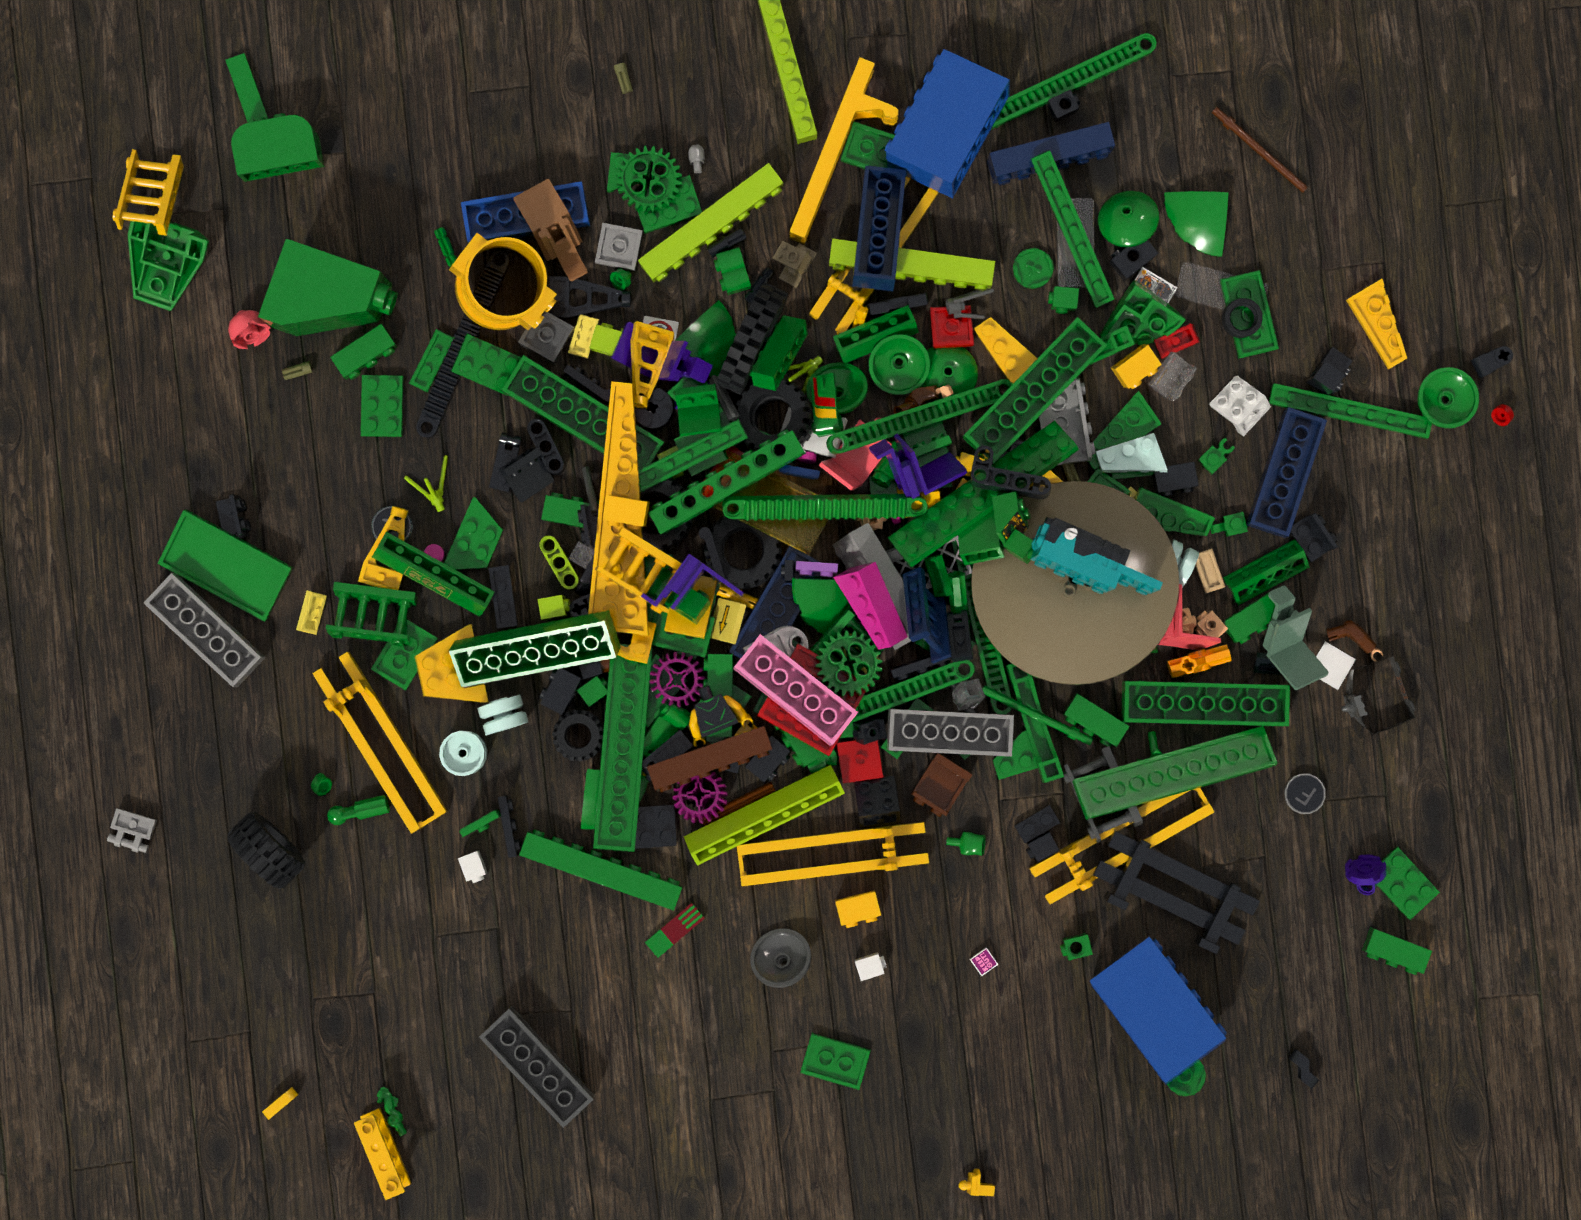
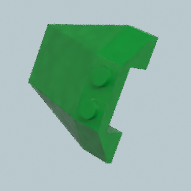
[128,221,209,311]

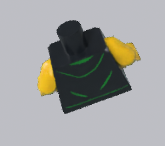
[689,686,753,747]

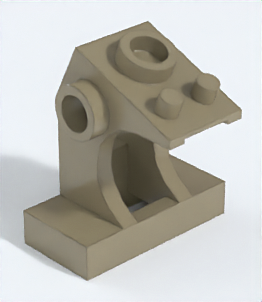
[772,241,817,289]

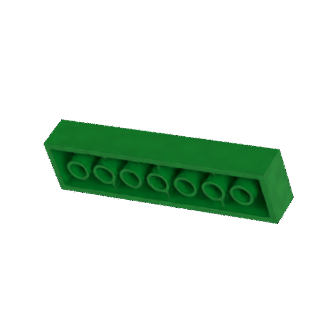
[963,317,1107,464]
[502,355,664,470]
[449,610,621,687]
[1121,681,1290,726]

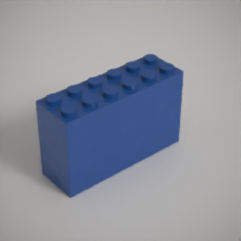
[885,49,1010,199]
[1090,937,1227,1085]

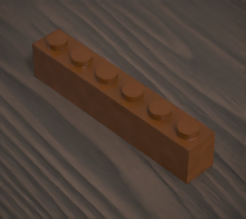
[647,726,772,792]

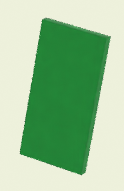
[157,509,293,622]

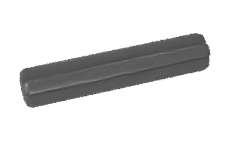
[709,375,739,422]

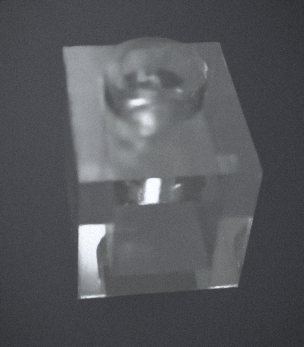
[952,679,985,711]

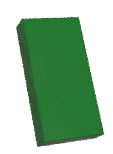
[924,555,953,597]

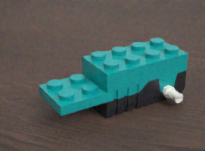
[1030,517,1163,595]

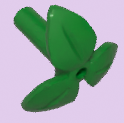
[1137,731,1162,761]

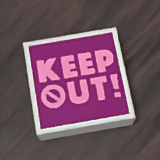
[970,947,998,976]

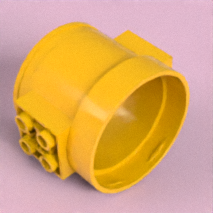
[449,233,557,330]

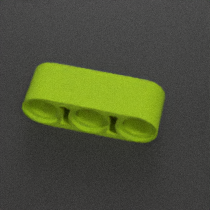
[539,536,580,590]

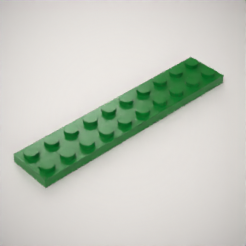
[888,421,1079,568]
[593,644,652,852]
[1072,726,1278,820]

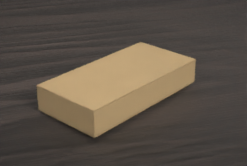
[1195,549,1225,594]

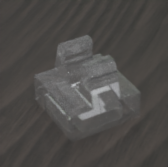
[568,541,594,569]

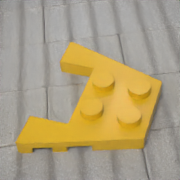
[415,624,489,703]

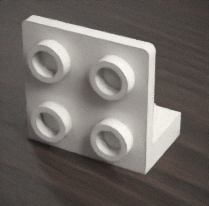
[1210,376,1271,437]

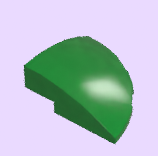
[1164,191,1229,257]
[1100,280,1186,345]
[675,300,736,378]
[792,576,851,634]
[581,768,648,830]

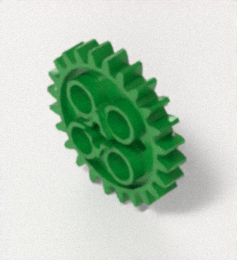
[616,146,682,213]
[815,630,883,698]

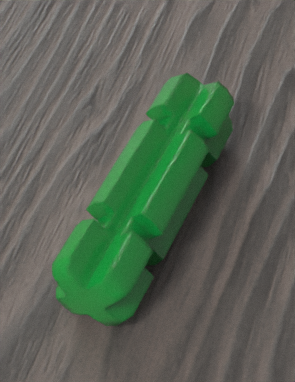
[434,227,457,267]

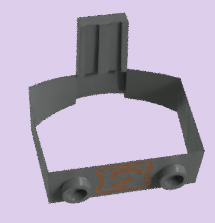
[1341,657,1415,735]

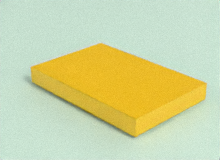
[664,576,717,639]

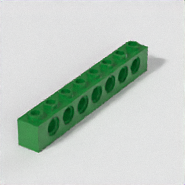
[649,429,806,535]

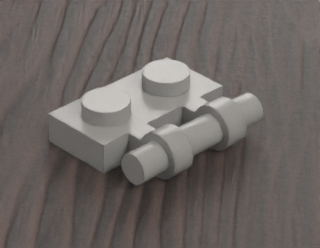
[107,808,157,853]

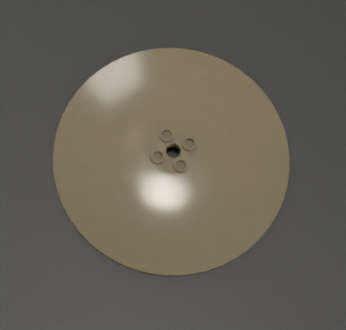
[971,481,1179,685]

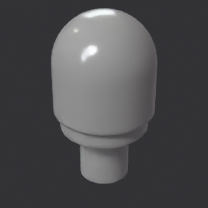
[688,144,705,173]

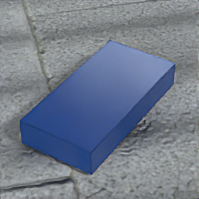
[779,465,820,480]

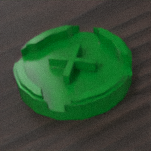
[1013,248,1054,289]

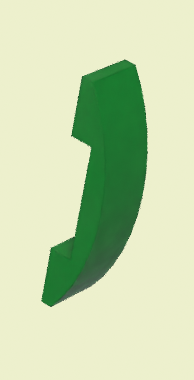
[1090,325,1135,365]

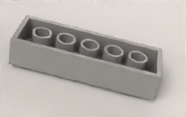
[833,523,911,650]
[144,573,266,687]
[887,709,1014,757]

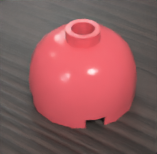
[228,310,271,349]

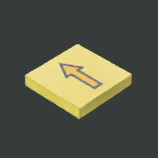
[711,598,746,644]

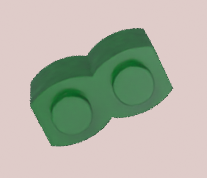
[713,248,751,295]

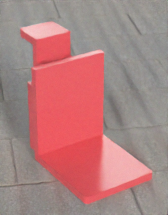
[819,417,892,490]
[1158,584,1221,650]

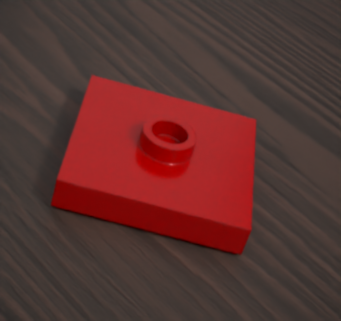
[930,305,974,348]
[837,740,883,783]

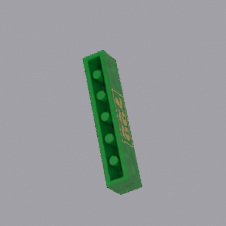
[372,532,495,617]

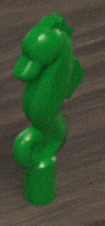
[377,1086,407,1137]

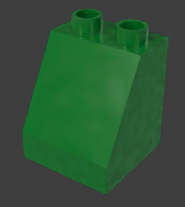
[258,239,398,336]

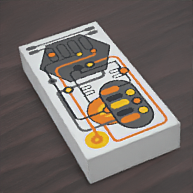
[1135,267,1177,303]

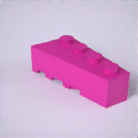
[833,562,908,650]

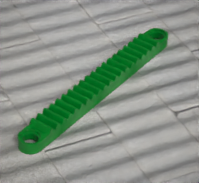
[991,33,1157,130]
[826,379,1013,454]
[722,494,928,521]
[951,540,1012,715]
[782,660,975,737]

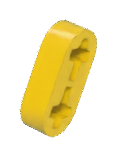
[262,1087,299,1120]

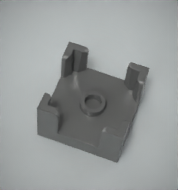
[518,311,575,365]

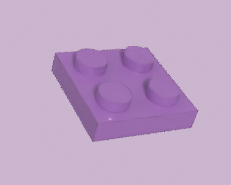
[796,561,838,577]

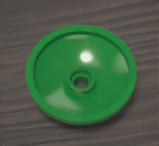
[1098,191,1160,247]
[869,334,930,395]
[920,347,978,401]
[807,362,868,414]
[1418,367,1479,429]

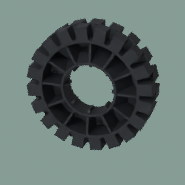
[717,282,788,395]

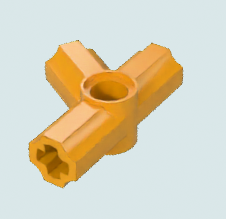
[1167,644,1231,678]

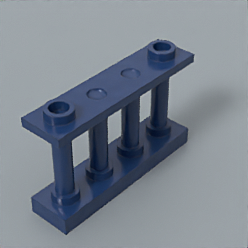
[903,567,951,664]

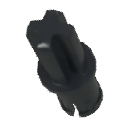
[706,229,746,258]

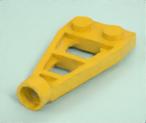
[630,321,674,408]
[358,506,408,590]
[618,622,656,664]

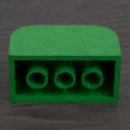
[231,113,325,182]

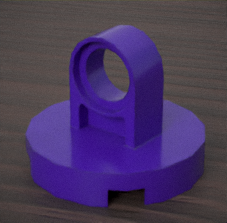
[1345,855,1387,895]

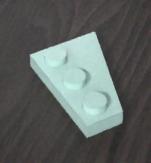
[1095,433,1167,473]

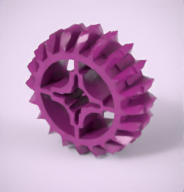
[649,652,705,707]
[673,772,728,824]

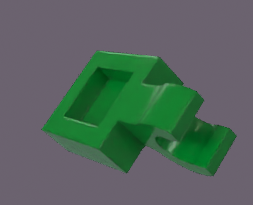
[1210,512,1248,537]

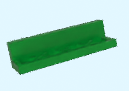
[1223,539,1310,605]

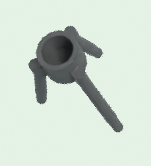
[946,289,994,319]

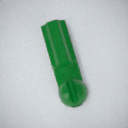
[948,571,971,626]
[327,795,390,825]

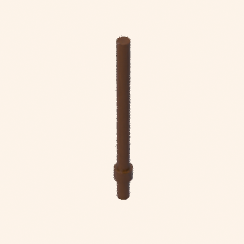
[1211,107,1308,193]

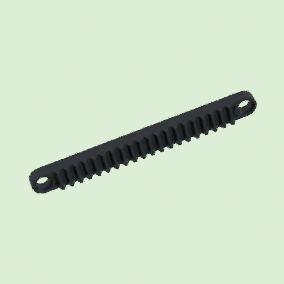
[416,249,510,438]

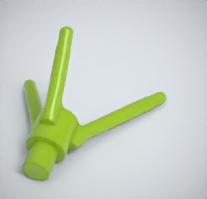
[788,356,823,394]
[404,455,448,512]

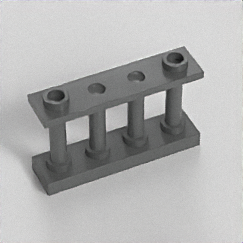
[1063,746,1143,843]

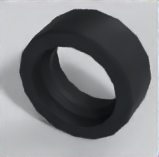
[1222,298,1263,338]

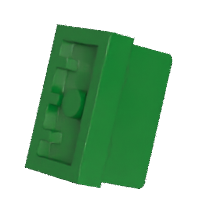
[674,384,721,436]
[903,421,952,458]

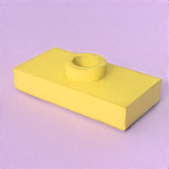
[568,315,599,359]
[296,590,327,635]

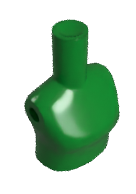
[946,832,986,856]

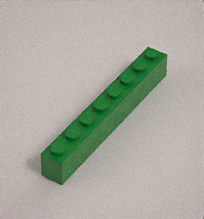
[519,829,683,911]

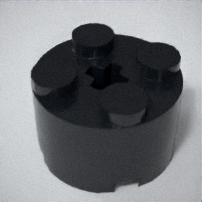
[635,387,674,431]

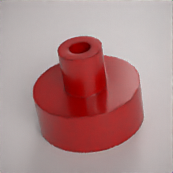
[1491,404,1514,426]

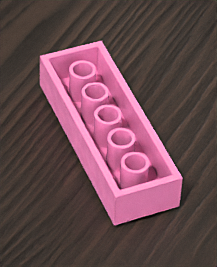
[733,634,858,746]

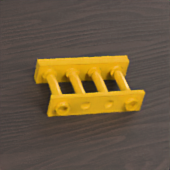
[113,149,184,236]
[595,527,682,614]
[354,1108,412,1200]

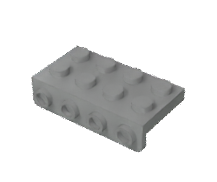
[1039,378,1095,466]

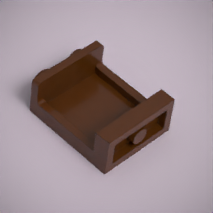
[911,753,972,817]

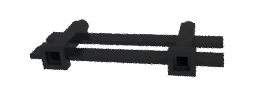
[1093,831,1260,954]

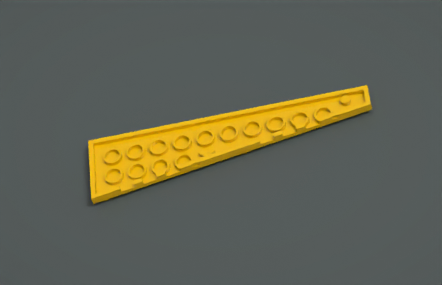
[588,381,649,635]

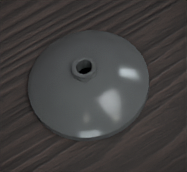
[750,929,811,988]

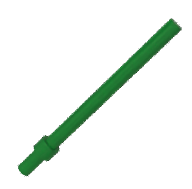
[980,685,1093,746]

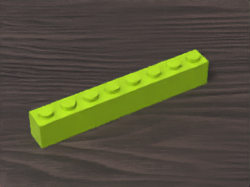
[757,0,817,144]
[638,163,783,283]
[829,239,995,291]
[684,765,845,866]

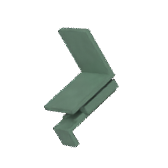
[1263,586,1329,690]

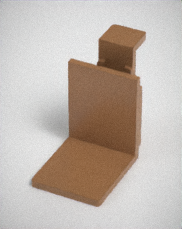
[513,179,588,282]

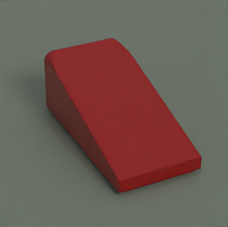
[1154,323,1200,359]

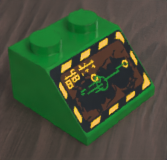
[992,492,1031,545]

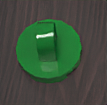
[1167,1060,1206,1097]

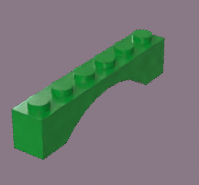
[1005,663,1064,783]

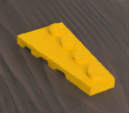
[1346,279,1407,369]
[973,317,1038,384]

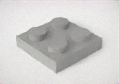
[595,223,643,271]

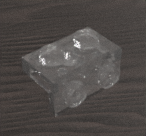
[1148,351,1197,401]

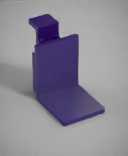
[611,322,712,383]
[869,434,968,499]
[641,554,745,611]

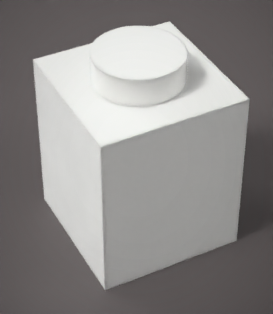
[458,850,488,883]
[855,952,887,981]

